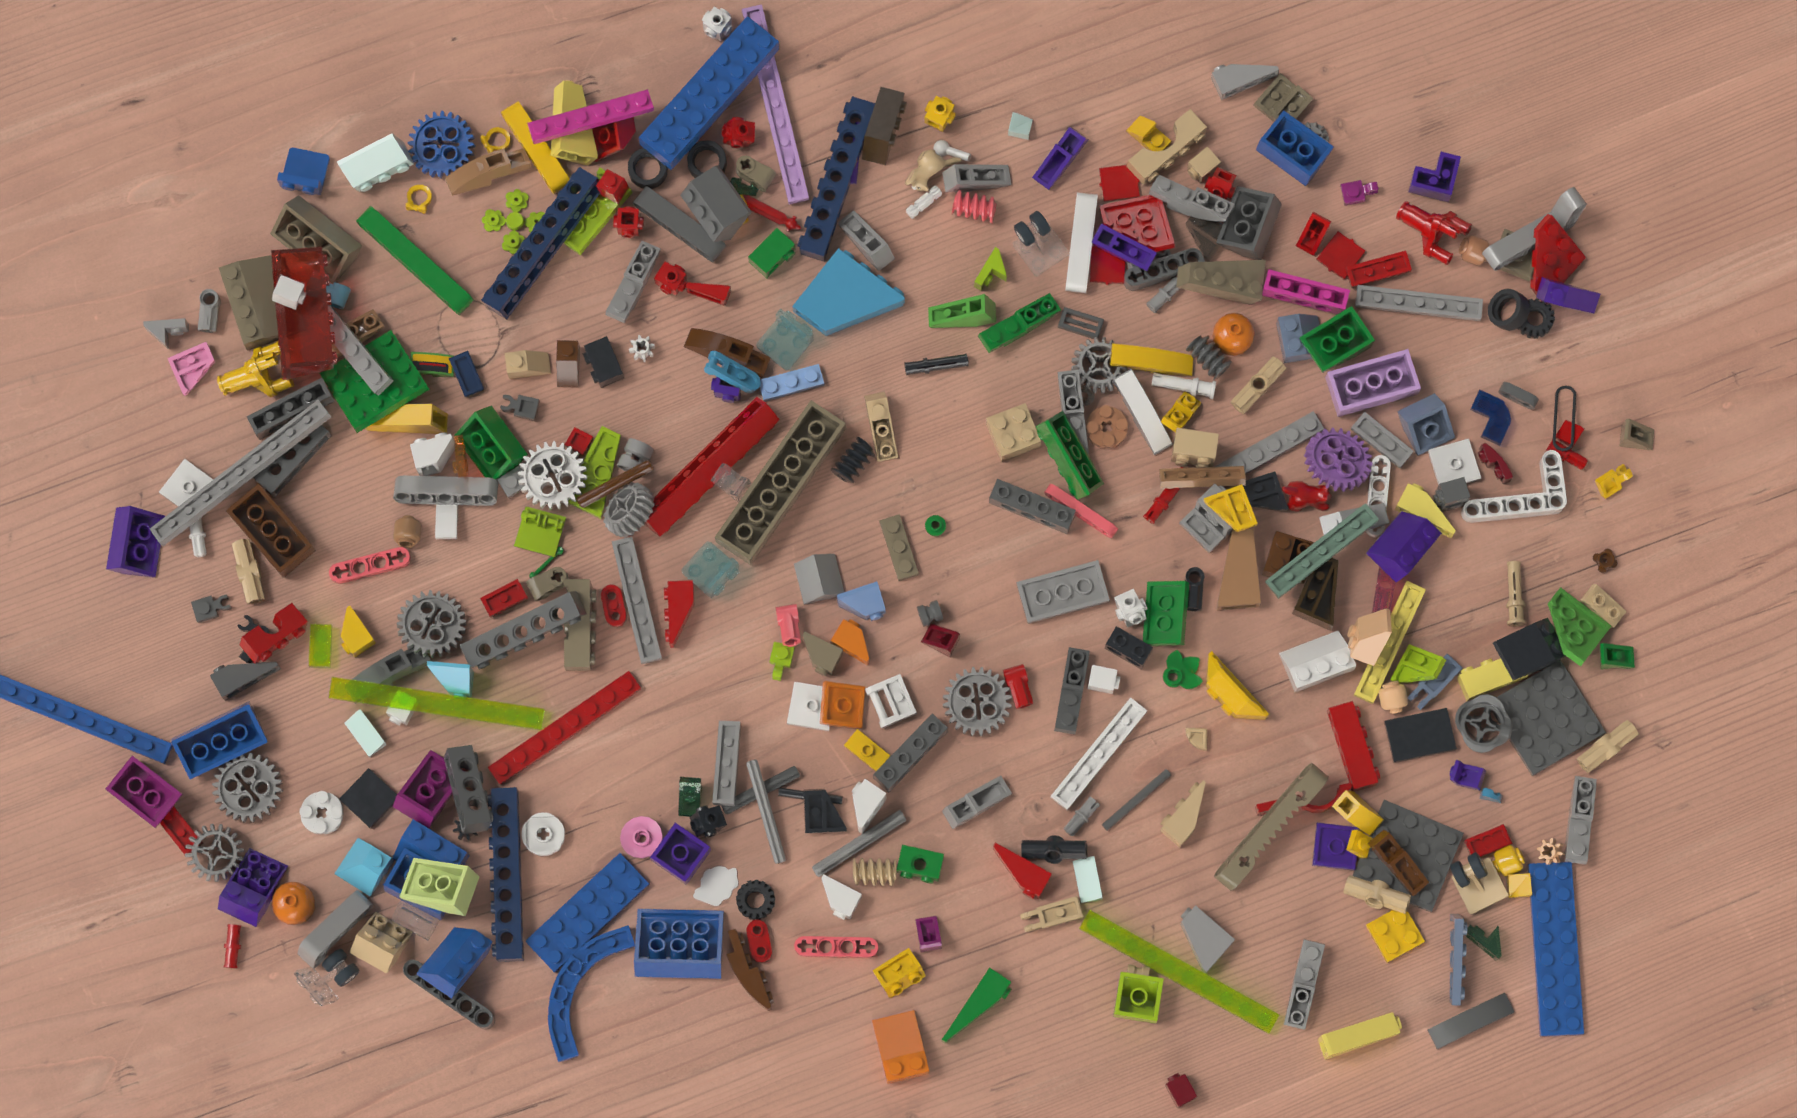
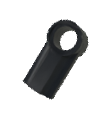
[1184,567,1205,612]

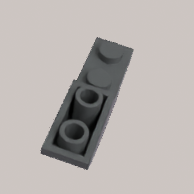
[345,647,431,704]
[1054,647,1090,735]

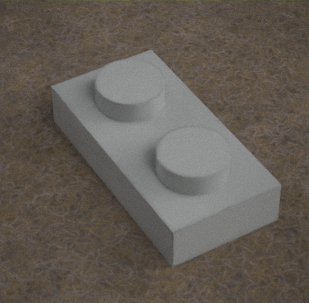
[1179,508,1225,553]

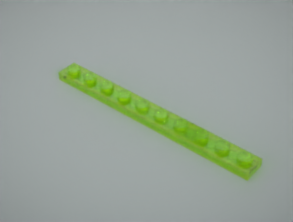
[328,677,544,730]
[1079,909,1279,1034]

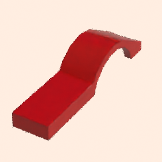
[1255,783,1352,816]

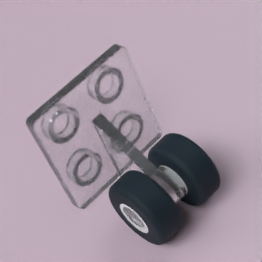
[1013,211,1069,277]
[294,949,360,1006]

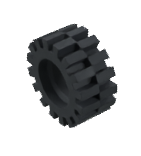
[1517,298,1555,339]
[736,880,775,920]

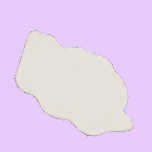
[693,866,738,906]

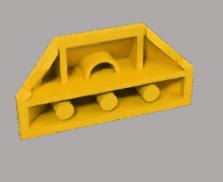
[1206,651,1269,720]

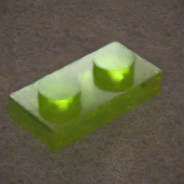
[308,624,333,668]

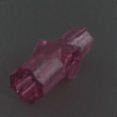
[1372,567,1396,613]

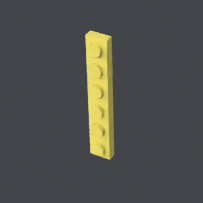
[1354,581,1426,704]

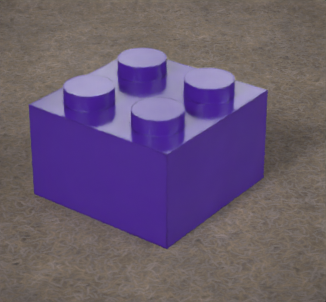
[650,823,711,885]

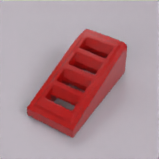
[686,282,731,306]

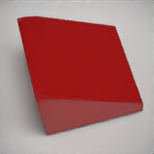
[1556,420,1585,448]

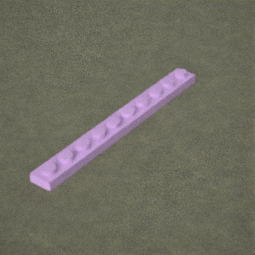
[742,4,809,205]

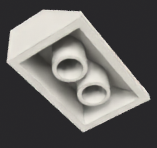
[1279,631,1356,693]

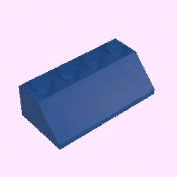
[171,701,268,780]

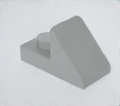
[143,318,189,349]

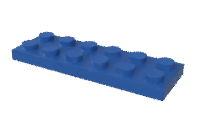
[525,853,650,973]

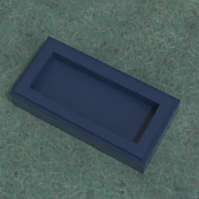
[449,351,485,398]

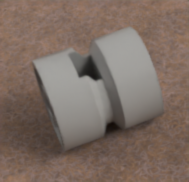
[617,438,654,472]

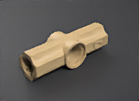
[1230,356,1286,414]
[232,539,265,605]
[1577,720,1639,773]
[1343,875,1411,914]

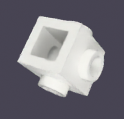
[702,7,733,41]
[1114,589,1147,628]

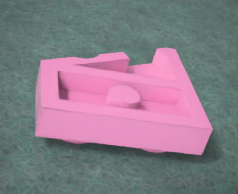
[167,342,215,396]

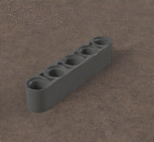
[633,186,726,262]
[403,960,495,1030]

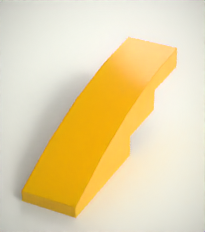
[1110,343,1193,377]

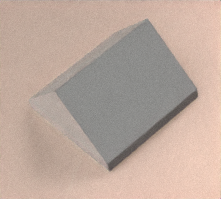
[794,554,844,605]

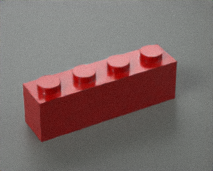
[1327,701,1380,792]

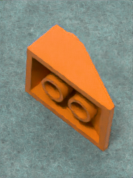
[872,1010,929,1084]

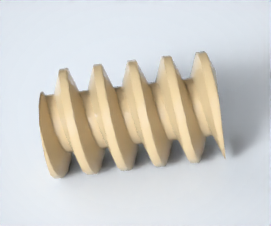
[853,858,897,886]

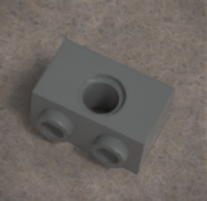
[1433,477,1470,512]

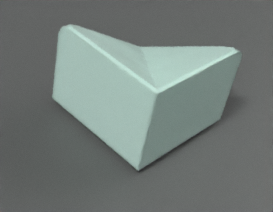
[1008,112,1033,140]

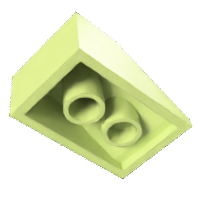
[400,858,480,916]

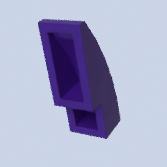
[1032,127,1089,190]

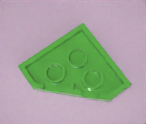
[1548,587,1611,667]

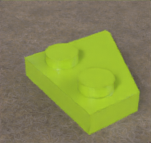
[1390,644,1446,684]

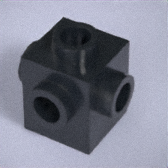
[690,805,727,838]

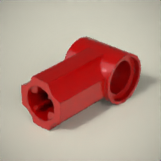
[1003,664,1033,709]

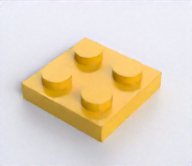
[1365,910,1425,963]

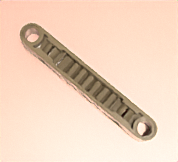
[1214,763,1329,891]

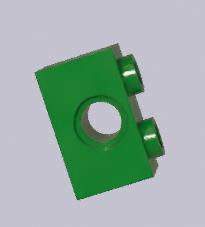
[896,844,944,884]

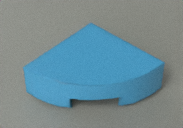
[1479,788,1502,803]

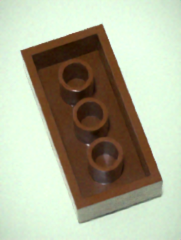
[226,484,316,578]

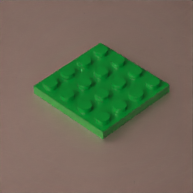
[319,330,430,433]

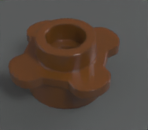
[1593,548,1618,573]

